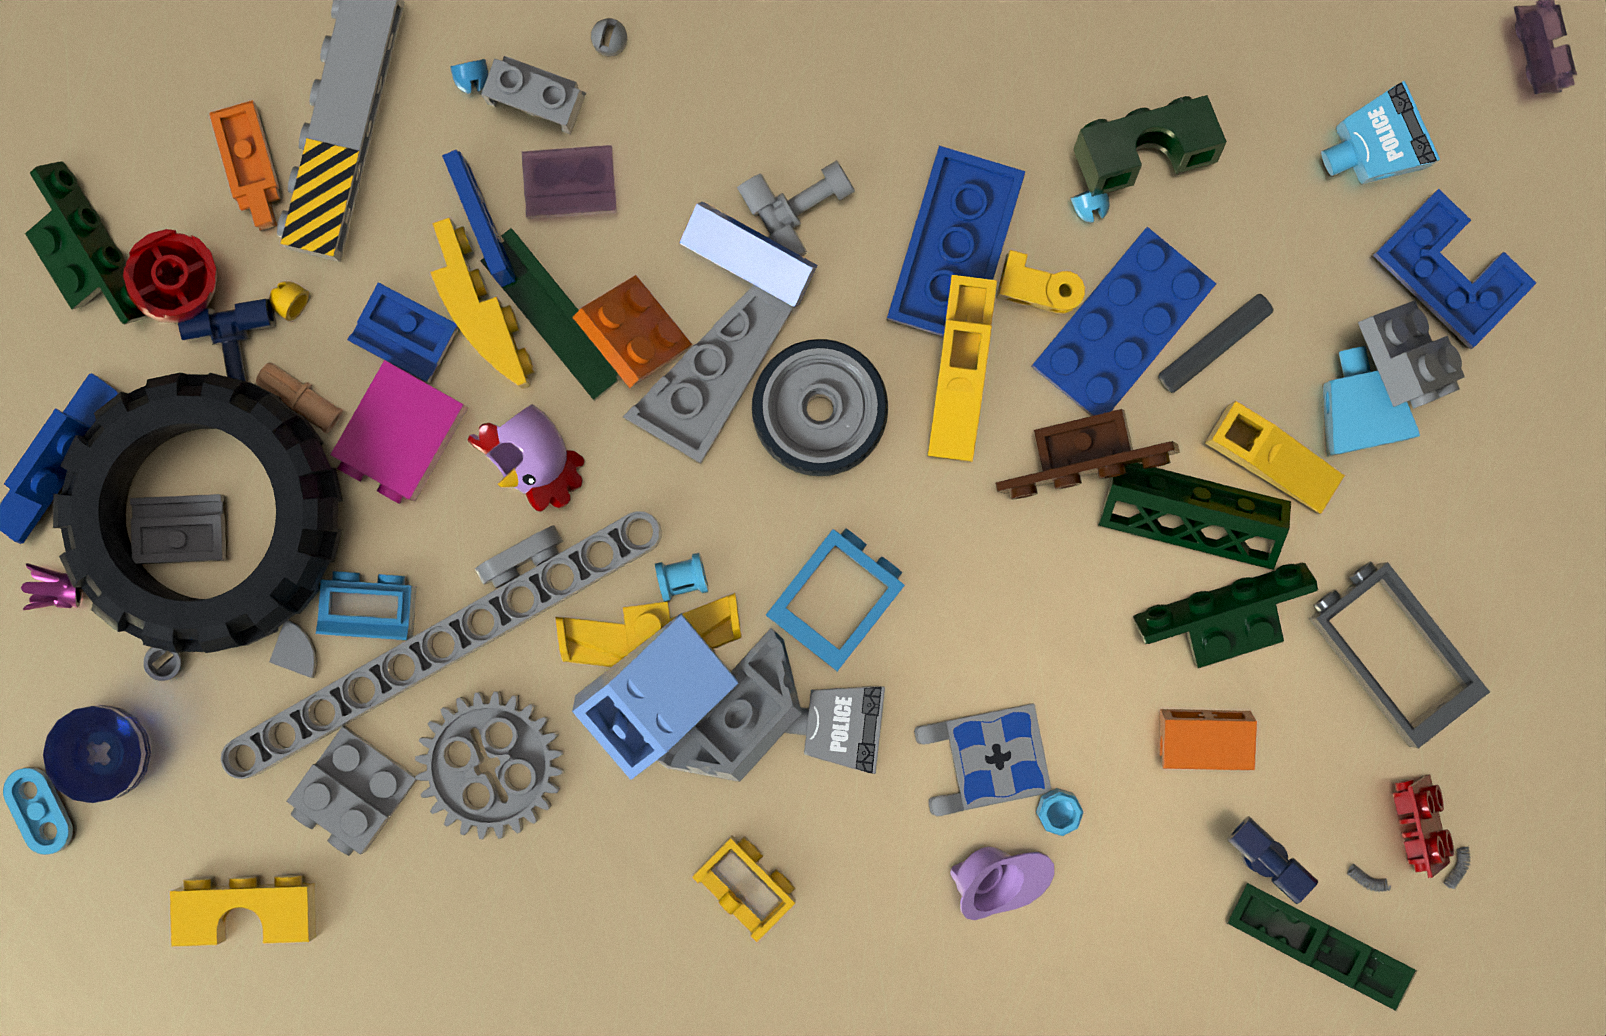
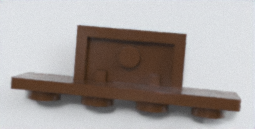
[995,409,1180,500]

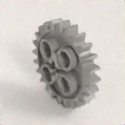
[415,691,564,839]

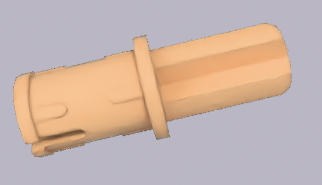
[256,363,343,434]

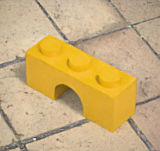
[170,875,316,947]

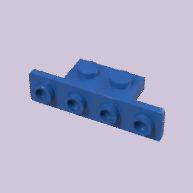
[0,373,120,544]

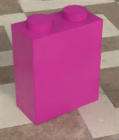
[330,360,468,504]

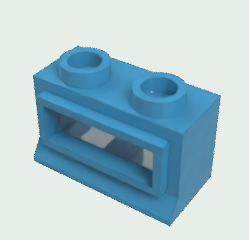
[316,571,417,640]

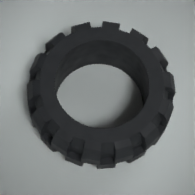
[53,372,343,653]

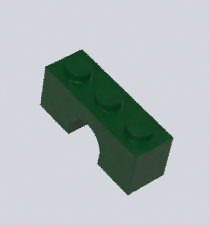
[1073,95,1227,197]

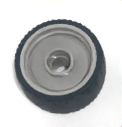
[752,339,888,476]

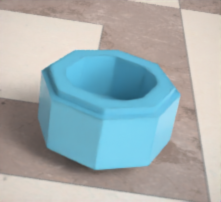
[1036,788,1084,836]

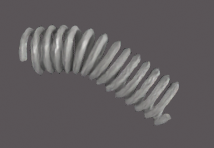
[1444,847,1471,889]
[1347,864,1391,892]

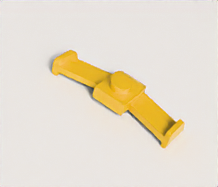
[555,593,742,667]

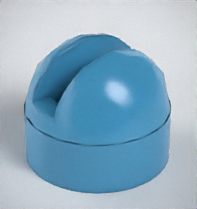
[450,59,488,94]

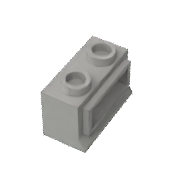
[481,56,586,135]

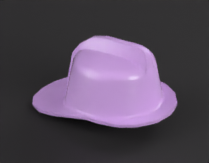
[950,846,1054,920]

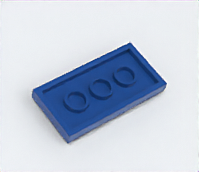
[887,145,1026,337]
[1031,227,1217,416]

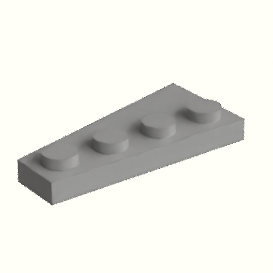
[623,285,793,464]

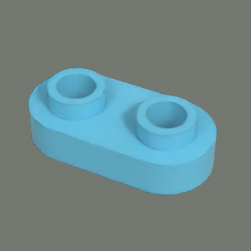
[3,767,73,855]

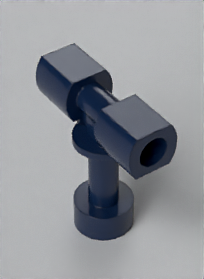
[178,299,275,385]
[1227,816,1318,904]

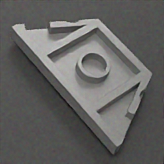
[657,628,802,782]

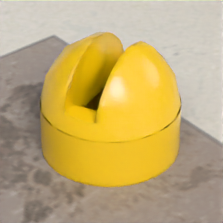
[269,281,309,321]

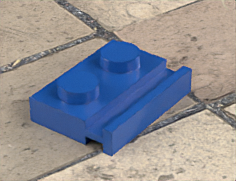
[347,282,459,383]

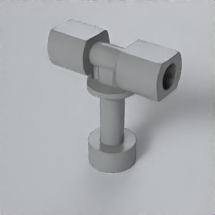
[737,160,855,256]

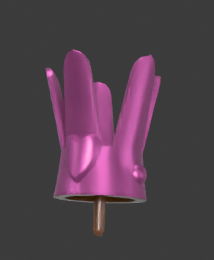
[21,563,84,611]

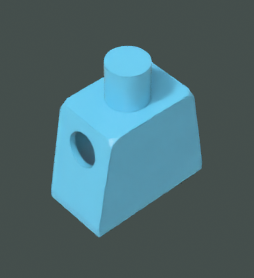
[1323,346,1420,457]

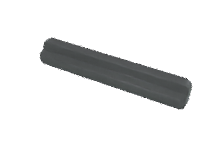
[1158,294,1274,393]

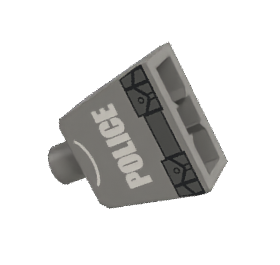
[785,686,885,774]

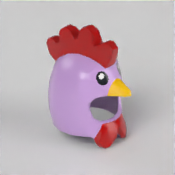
[467,404,584,512]

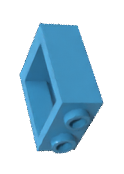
[766,528,905,672]

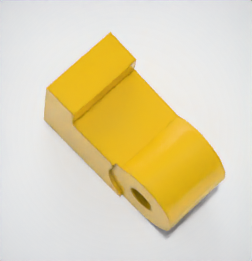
[996,250,1085,314]

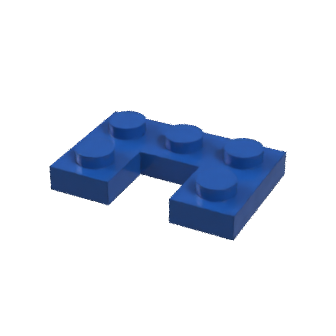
[1373,189,1536,349]

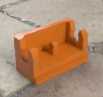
[1159,709,1257,770]

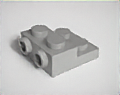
[1358,300,1465,409]
[286,726,417,856]

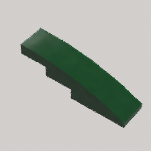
[1227,883,1417,1011]

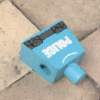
[1321,81,1440,184]

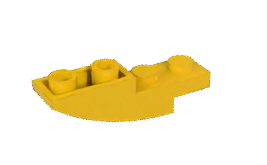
[430,218,535,389]
[928,275,997,462]

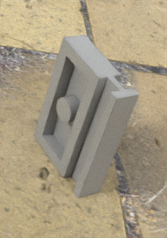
[130,494,226,564]

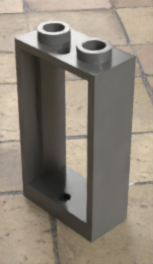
[1309,561,1490,749]

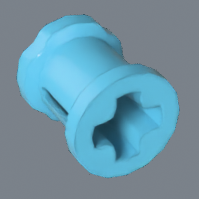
[655,553,709,602]

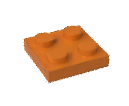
[572,275,692,388]

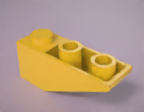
[1205,401,1345,514]

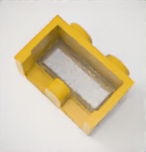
[692,836,796,942]

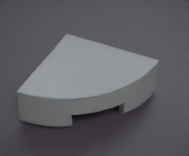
[269,620,317,678]

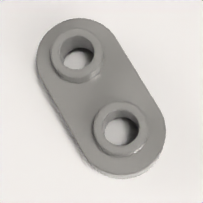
[475,525,563,588]

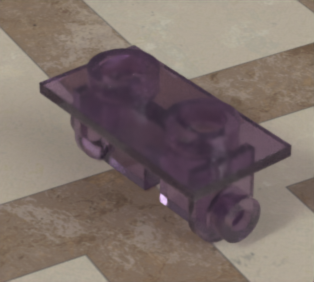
[1514,0,1577,95]

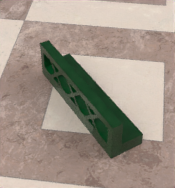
[480,228,622,401]
[1099,463,1291,570]

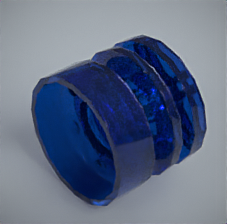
[43,705,152,803]

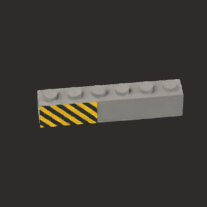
[277,0,405,262]

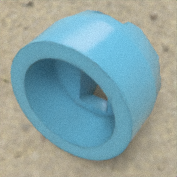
[1071,190,1110,223]

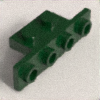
[25,161,149,324]
[1133,562,1318,668]

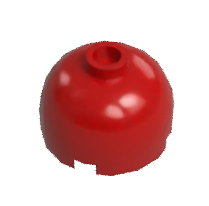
[123,229,217,324]

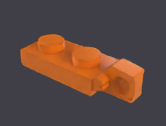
[209,100,280,231]

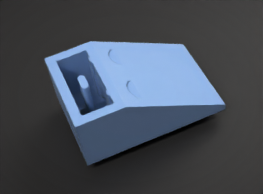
[572,613,739,780]

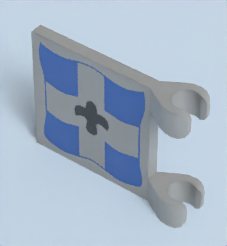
[914,703,1052,816]

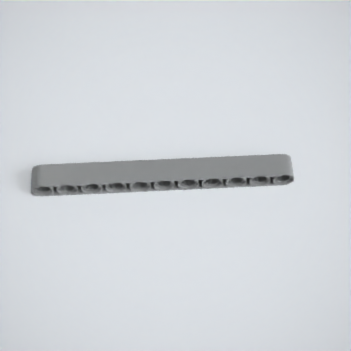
[221,511,662,779]

